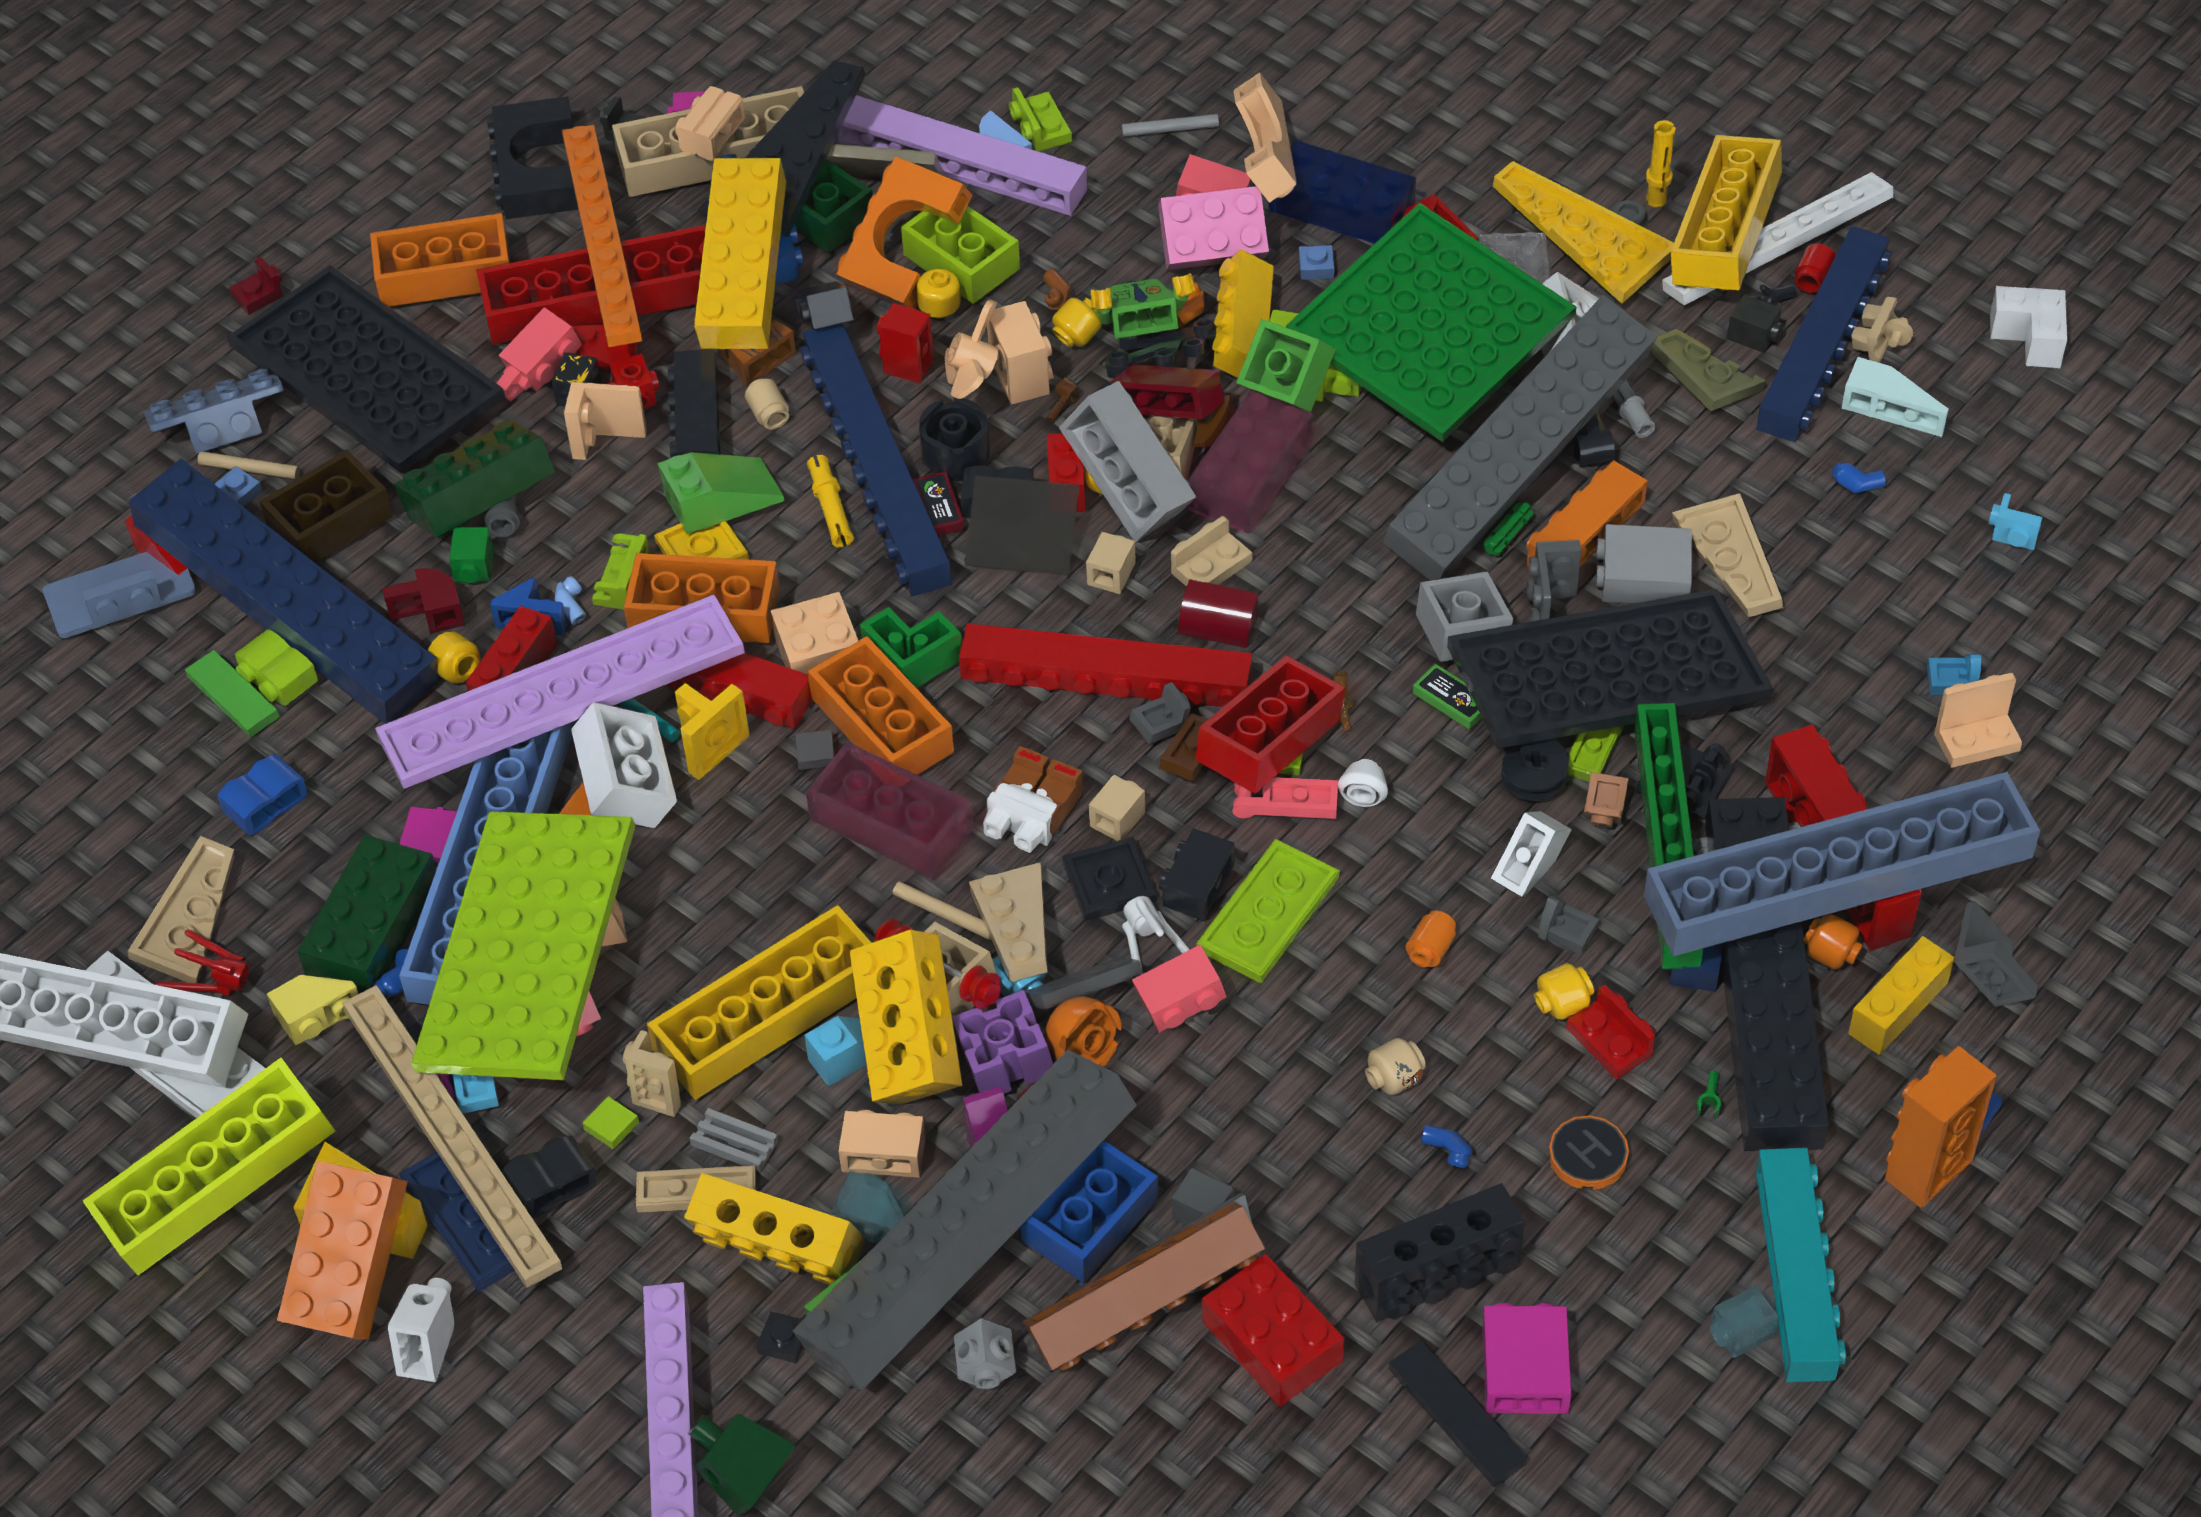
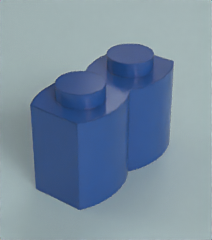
[217,754,307,835]

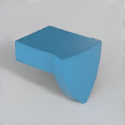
[1927,654,1982,695]

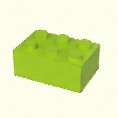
[901,206,1020,304]

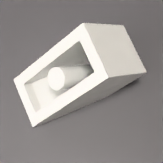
[1491,811,1572,897]

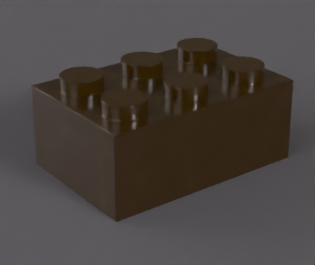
[259,449,393,563]

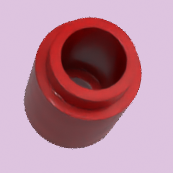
[1795,244,1836,293]

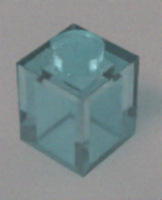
[1710,1286,1779,1358]

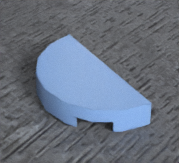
[979,110,1032,150]

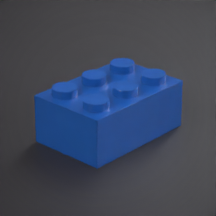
[1020,1140,1158,1283]

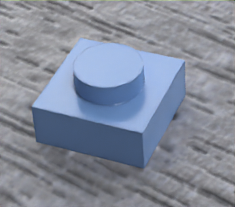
[1299,245,1334,280]
[215,467,262,507]

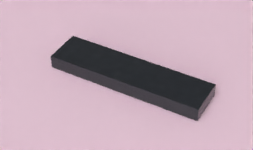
[1389,1341,1527,1487]

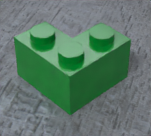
[860,607,962,688]

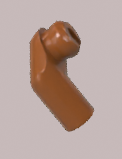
[1043,269,1072,310]

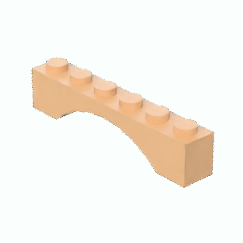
[1233,72,1297,203]

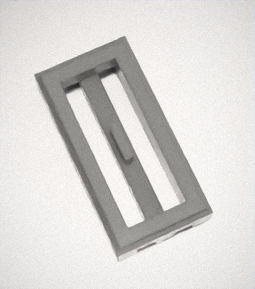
[690,1108,779,1172]

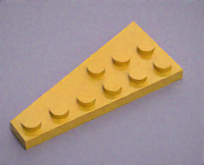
[1493,161,1674,304]

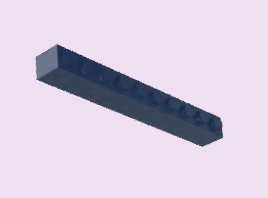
[800,323,951,597]

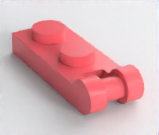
[1232,777,1338,819]

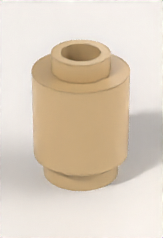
[744,379,789,430]

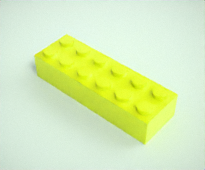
[83,1058,336,1276]

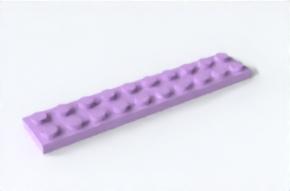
[375,595,745,789]

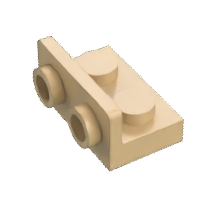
[1171,516,1252,586]
[623,1030,681,1117]

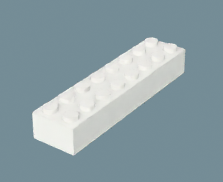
[0,953,248,1087]

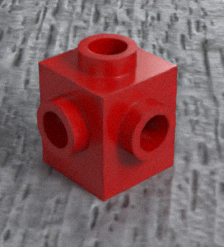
[608,354,660,409]

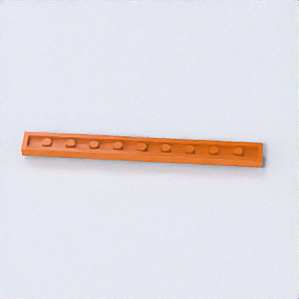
[562,125,642,347]

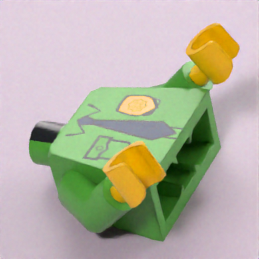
[1090,273,1196,339]

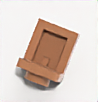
[1584,772,1628,828]

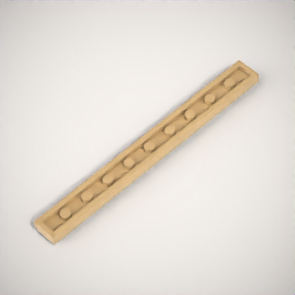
[342,985,562,1288]

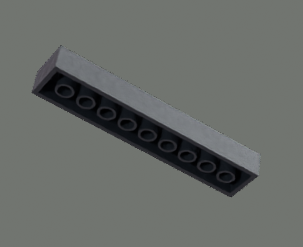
[1705,797,1829,1151]

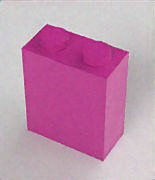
[1482,1303,1571,1414]

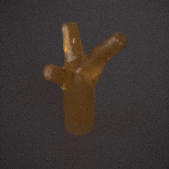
[1334,671,1354,731]

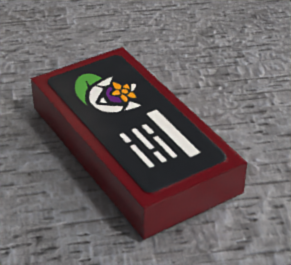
[912,472,964,536]

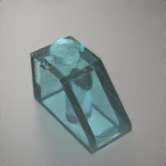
[832,1171,904,1244]

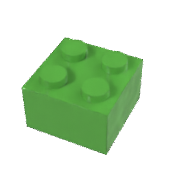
[1236,319,1336,413]

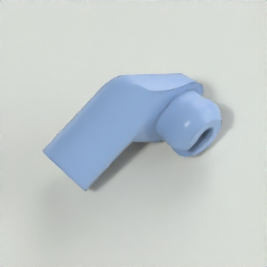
[554,576,586,626]

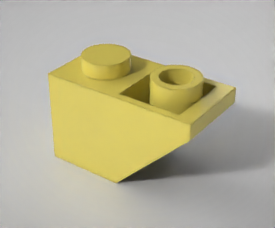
[267,975,358,1045]

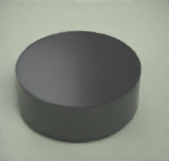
[1612,200,1645,226]

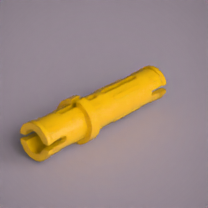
[1646,120,1676,208]
[807,455,854,548]

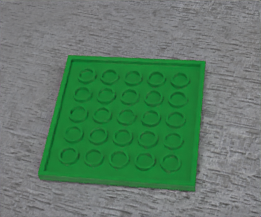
[1286,203,1577,442]

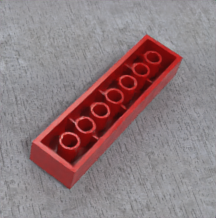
[476,225,706,345]

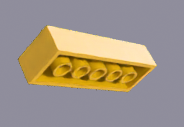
[1671,135,1782,290]
[694,158,786,349]
[647,905,872,1100]

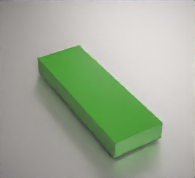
[185,650,280,738]

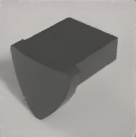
[1538,896,1599,955]

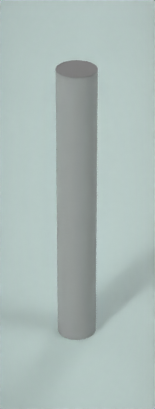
[1121,114,1219,137]

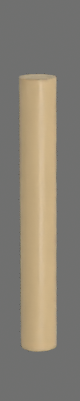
[198,451,300,480]
[893,881,991,940]

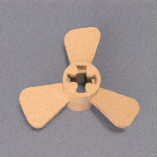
[945,299,998,399]

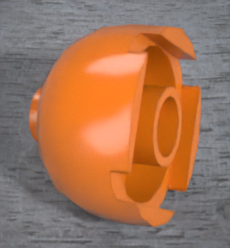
[1045,996,1122,1066]

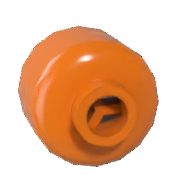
[1804,913,1863,970]

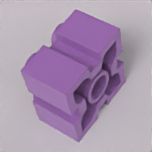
[952,990,1053,1094]

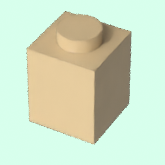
[1086,532,1136,594]
[1089,775,1145,841]

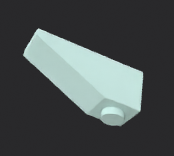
[1842,357,1949,437]

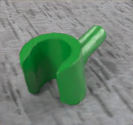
[1696,1071,1721,1119]

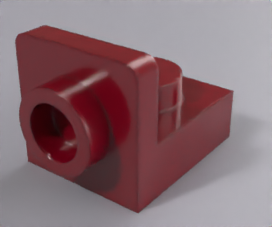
[229,256,283,315]

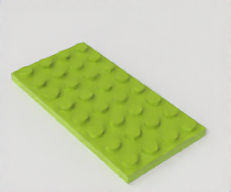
[411,811,635,1080]

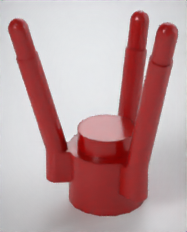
[156,929,250,996]

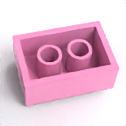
[1158,186,1269,271]

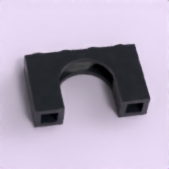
[487,96,579,219]

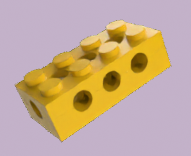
[850,930,962,1105]
[684,1173,866,1285]

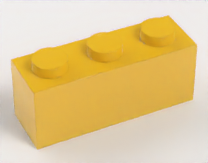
[1848,936,1955,1055]

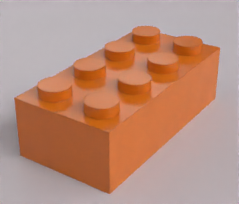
[370,213,511,307]
[624,553,780,643]
[807,636,954,789]
[1885,1045,1997,1209]
[277,1161,408,1340]

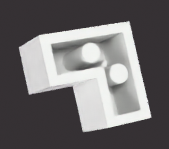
[1990,286,2067,368]

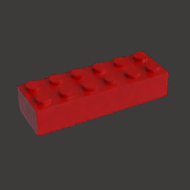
[1765,724,1922,952]

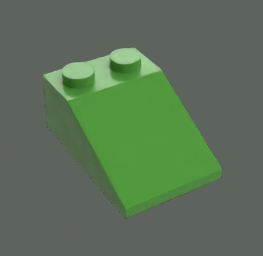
[657,452,785,534]

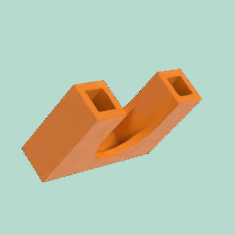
[836,156,973,309]

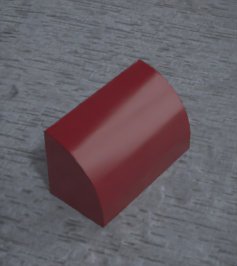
[1178,579,1258,648]

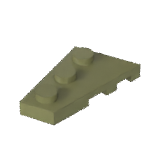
[1650,329,1766,411]

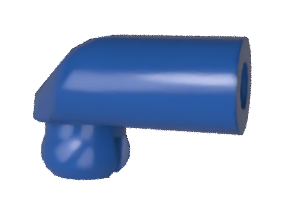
[1832,463,1886,493]
[375,949,408,998]
[1421,1124,1472,1168]

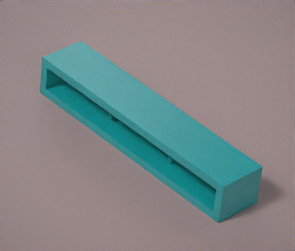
[1755,1148,1846,1382]

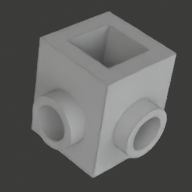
[954,1318,1016,1390]

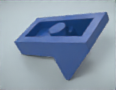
[490,578,567,636]

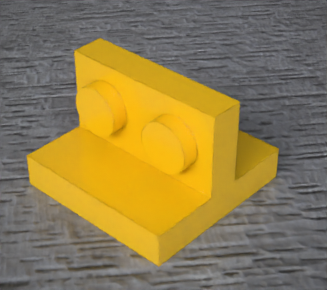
[675,683,750,780]

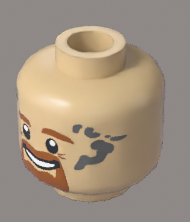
[1365,1038,1426,1096]

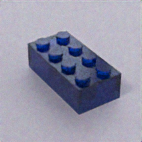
[1268,140,1416,244]

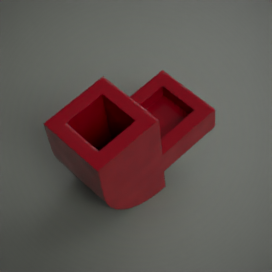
[382,568,465,634]

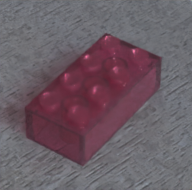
[1187,390,1313,534]
[806,742,974,880]

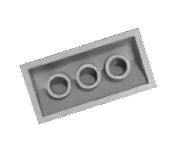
[1059,381,1196,543]

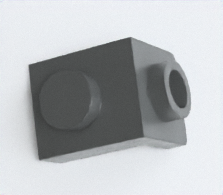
[1129,682,1191,744]

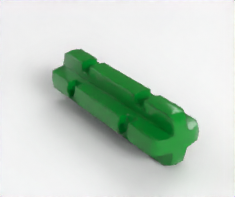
[1482,502,1534,556]

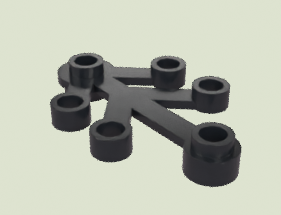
[1105,319,1217,379]

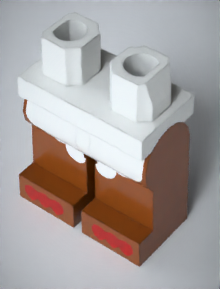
[983,746,1083,853]

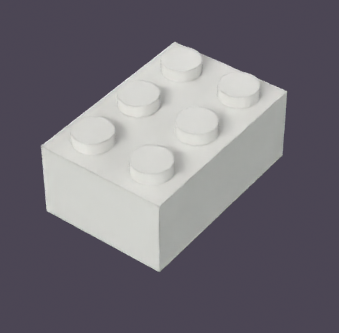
[571,702,677,828]

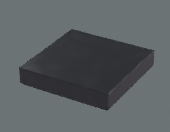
[1062,837,1157,921]

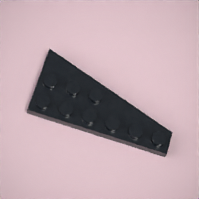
[698,60,866,237]

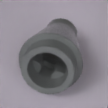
[485,494,520,537]

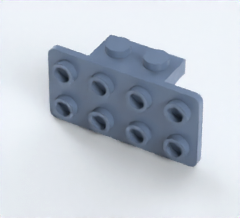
[144,369,284,454]
[42,552,196,638]

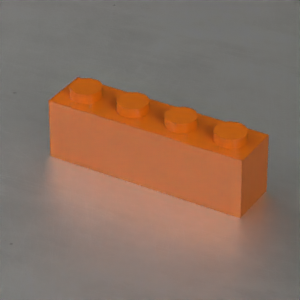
[1526,460,1648,568]

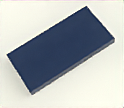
[399,1152,515,1292]

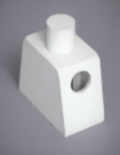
[388,1278,454,1382]

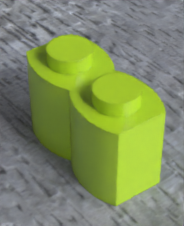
[235,629,318,706]

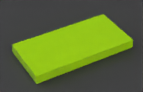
[1196,839,1340,983]

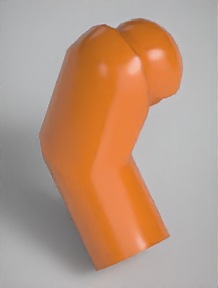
[1177,282,1205,328]

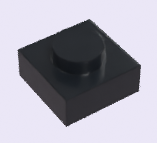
[757,1311,803,1363]

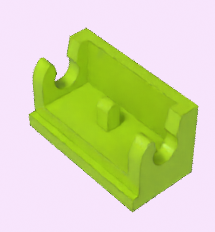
[592,533,650,610]

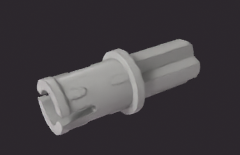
[1612,380,1656,438]

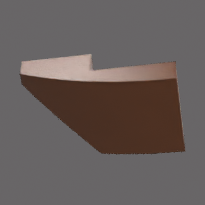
[1194,395,1239,447]

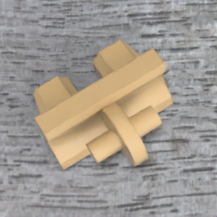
[1852,297,1913,363]

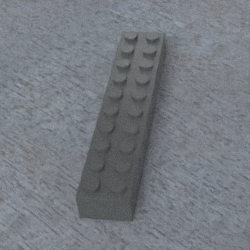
[1382,295,1657,581]
[793,1050,1137,1391]

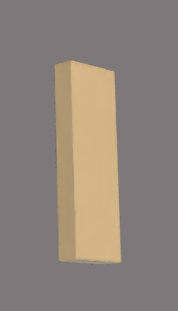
[636,1165,756,1213]

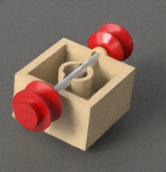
[875,919,1001,1027]

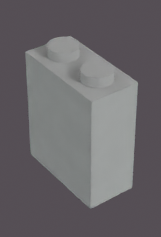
[1596,524,1692,603]

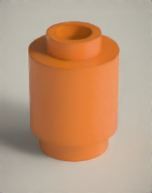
[1406,910,1456,967]

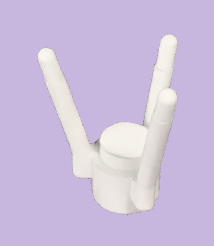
[1122,896,1190,977]

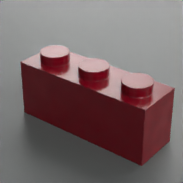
[1111,364,1224,419]

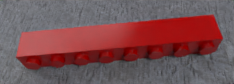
[959,623,1252,708]

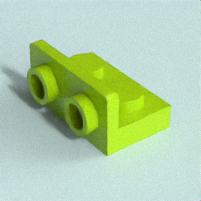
[1009,87,1072,152]

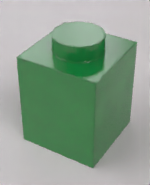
[449,527,494,583]

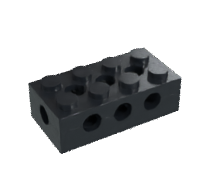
[1354,1183,1525,1323]

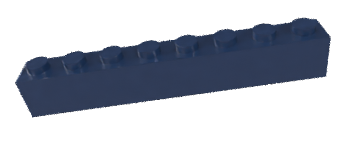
[1756,226,1892,443]

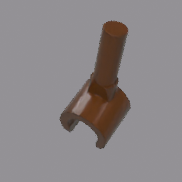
[1046,378,1079,423]

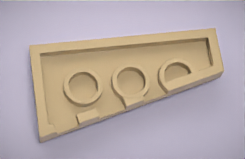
[1672,493,1783,617]
[128,836,235,983]
[969,862,1048,982]

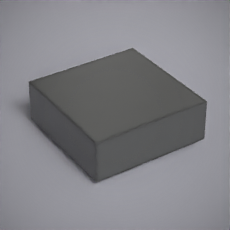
[795,730,835,770]

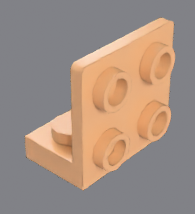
[564,382,647,460]
[1934,673,2022,768]

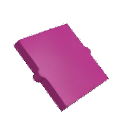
[400,807,457,867]

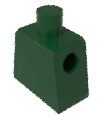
[688,1414,796,1516]

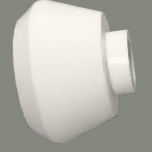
[1338,759,1388,807]

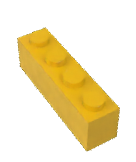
[1212,249,1274,378]

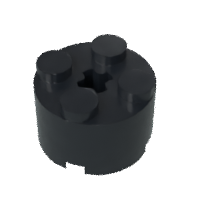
[919,398,990,481]

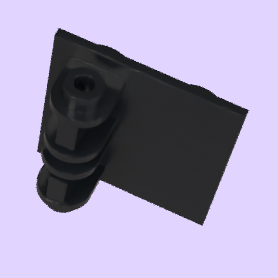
[1635,742,1734,819]

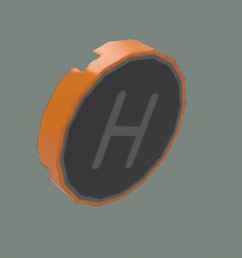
[1549,1116,1629,1190]

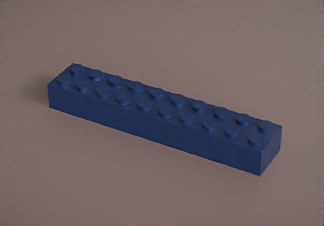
[129,459,439,724]

